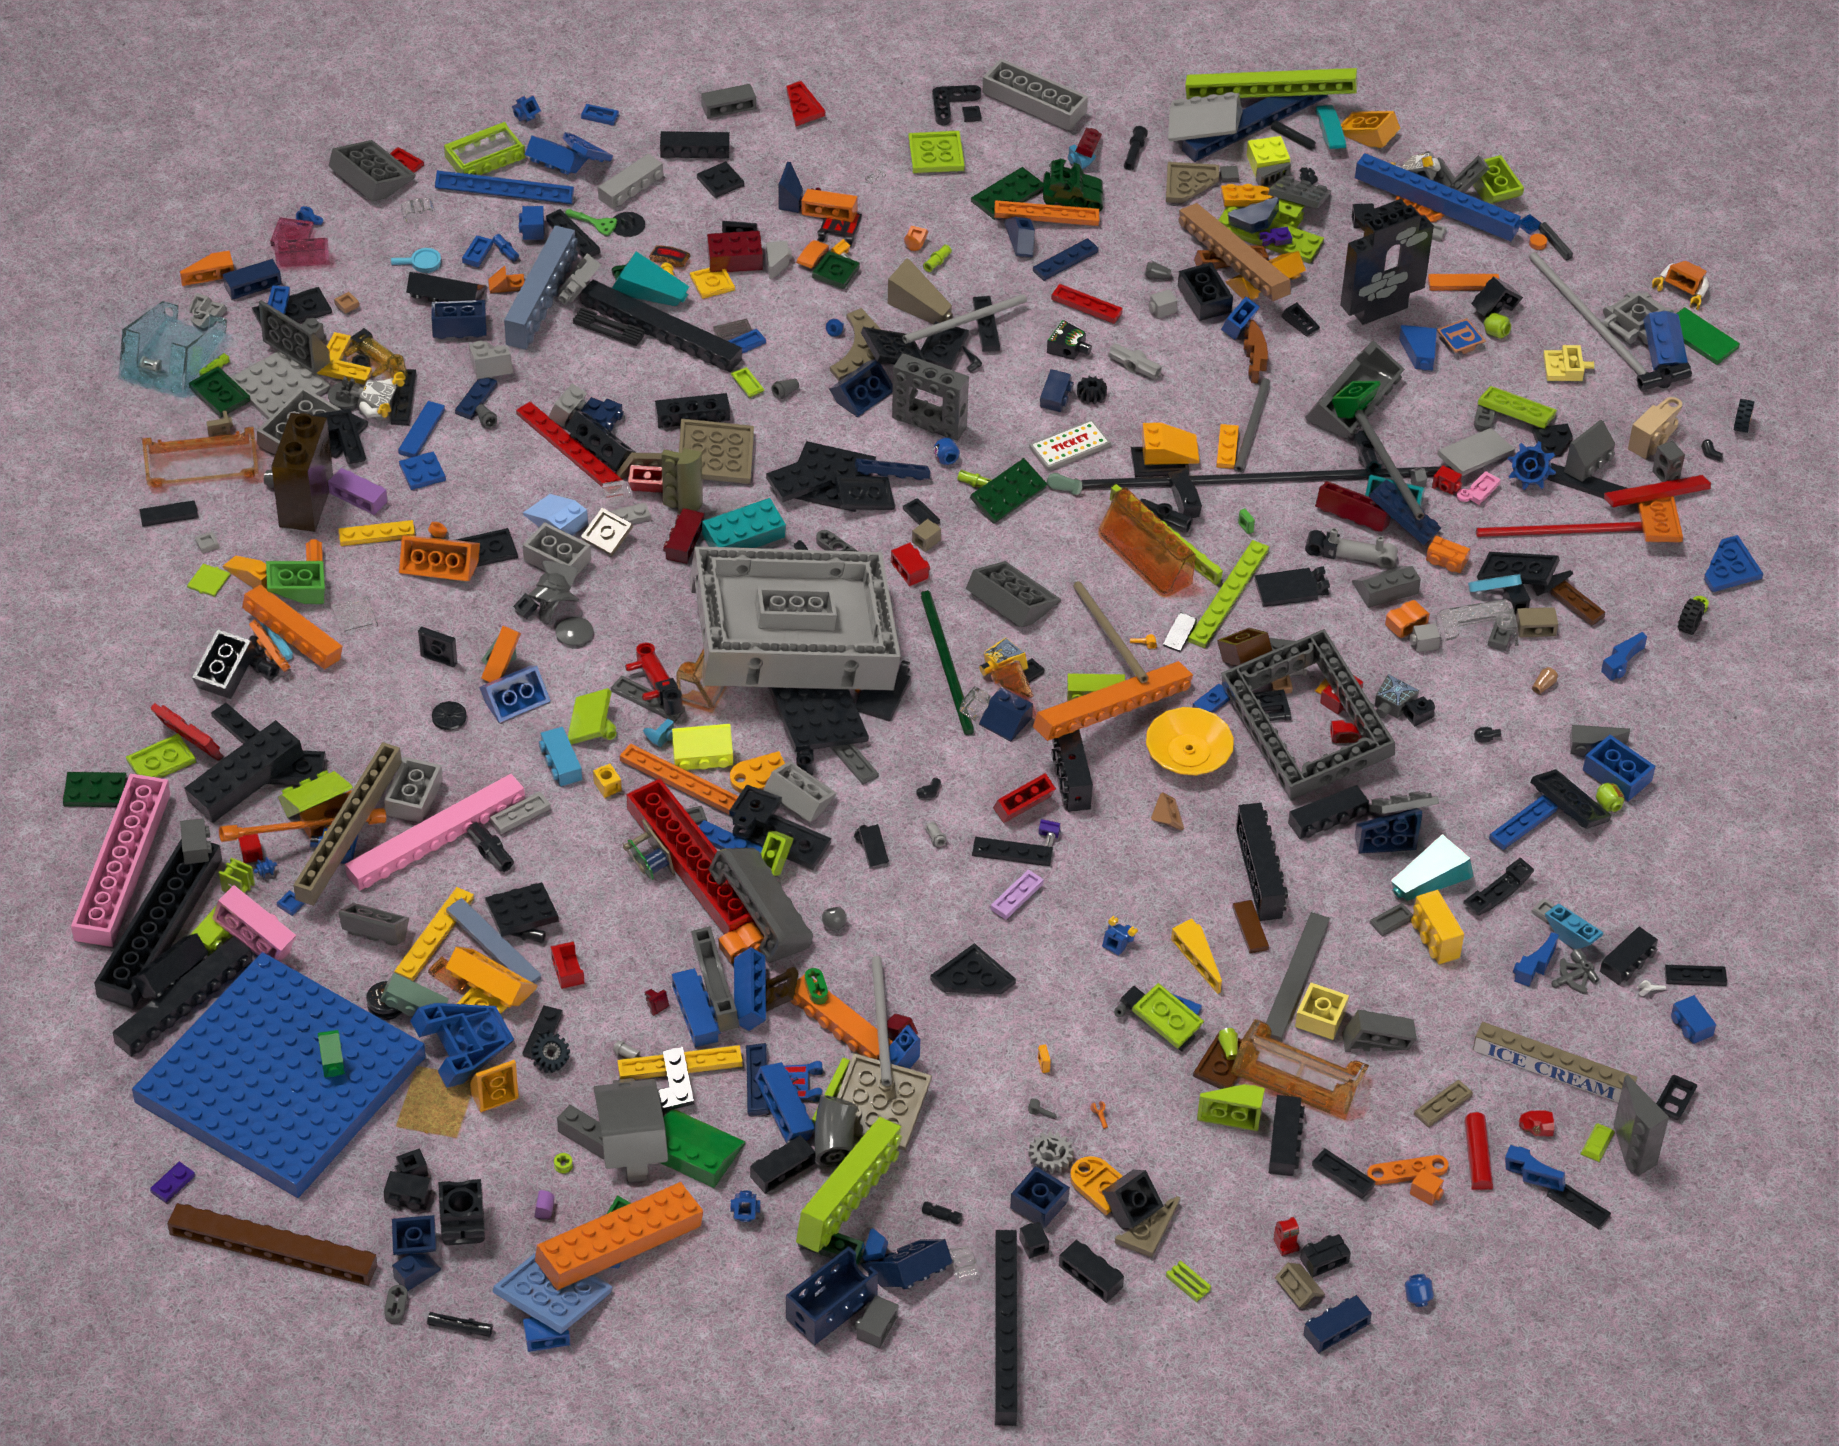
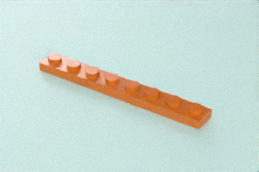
[619,743,759,814]

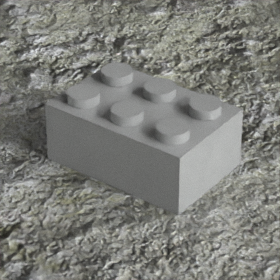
[523,522,591,576]
[384,757,443,823]

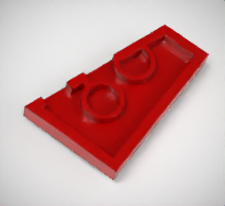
[786,81,826,127]

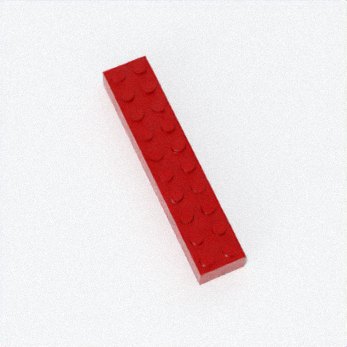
[626,778,758,934]

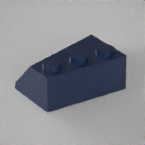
[860,1239,953,1289]

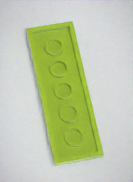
[1218,206,1324,264]

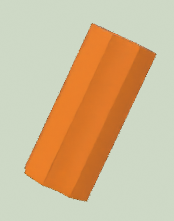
[306,539,323,561]

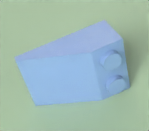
[523,494,588,535]

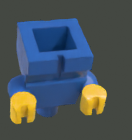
[1102,916,1138,956]

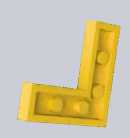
[317,332,372,385]

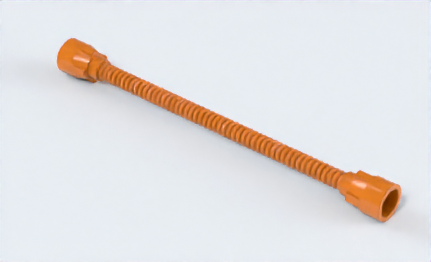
[219,807,386,842]

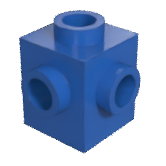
[512,96,541,122]
[730,1190,760,1222]

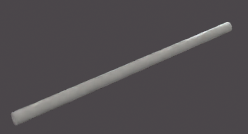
[1529,252,1649,375]

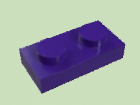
[150,1161,195,1203]

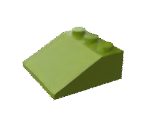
[278,770,353,818]

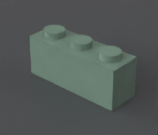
[380,972,449,1016]

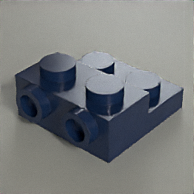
[581,397,624,432]

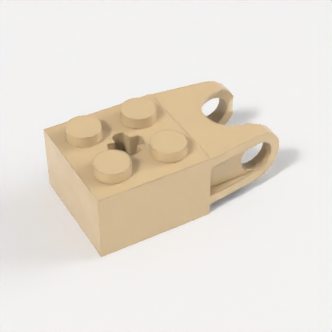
[1628,397,1682,459]

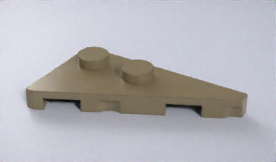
[615,453,662,479]
[1115,1196,1181,1257]

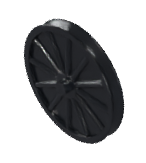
[432,701,467,730]

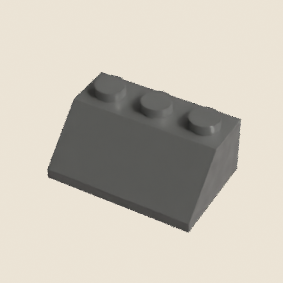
[1564,420,1615,481]
[1352,566,1421,608]
[339,903,409,946]

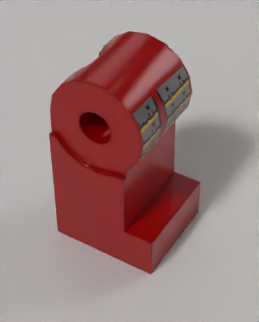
[1273,1217,1299,1256]

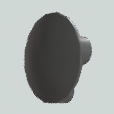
[555,617,593,647]

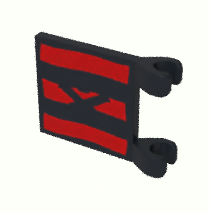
[817,213,862,247]

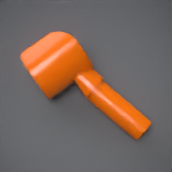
[1090,1101,1108,1129]

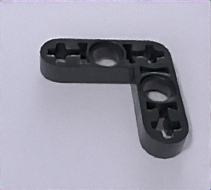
[932,85,981,126]

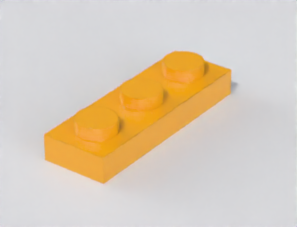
[1216,424,1239,469]

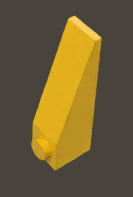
[1171,918,1222,994]

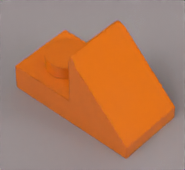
[488,266,524,293]

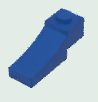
[1601,632,1647,681]
[1513,932,1559,987]
[1505,1145,1566,1191]

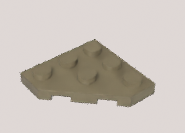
[1166,162,1219,203]

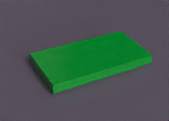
[1676,307,1740,365]

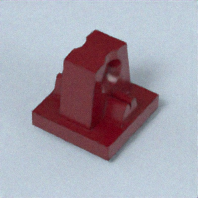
[644,989,669,1016]

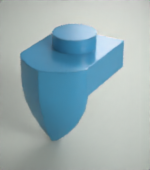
[1068,144,1096,169]
[643,719,674,747]

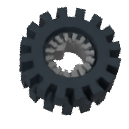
[530,1033,570,1073]

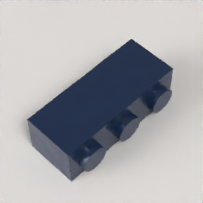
[223,259,282,300]
[1303,1295,1372,1354]

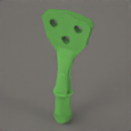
[565,209,617,236]

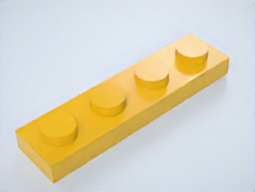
[338,520,415,546]

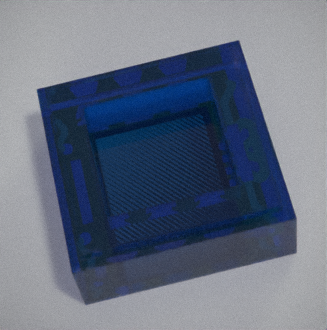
[1519,214,1541,234]

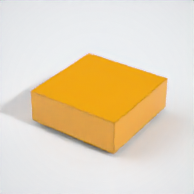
[1037,1044,1051,1073]

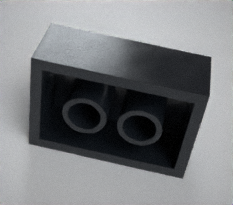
[1178,262,1233,321]
[192,629,256,699]

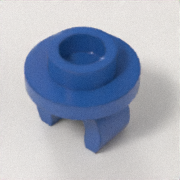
[826,318,844,337]

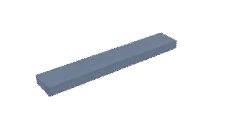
[446,898,541,983]

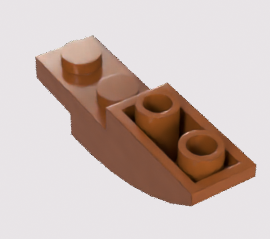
[1243,320,1268,383]

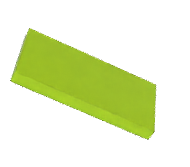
[1477,386,1557,429]

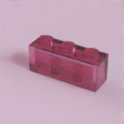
[274,238,330,268]

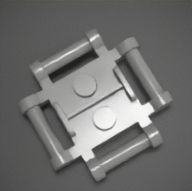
[1603,292,1674,344]

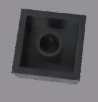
[1102,1169,1164,1228]

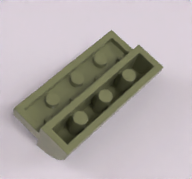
[662,448,703,514]

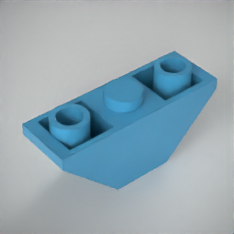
[1545,903,1603,950]

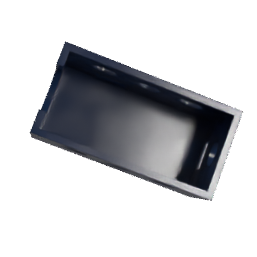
[786,1247,878,1346]

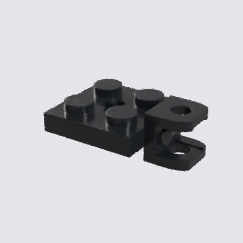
[729,784,782,840]

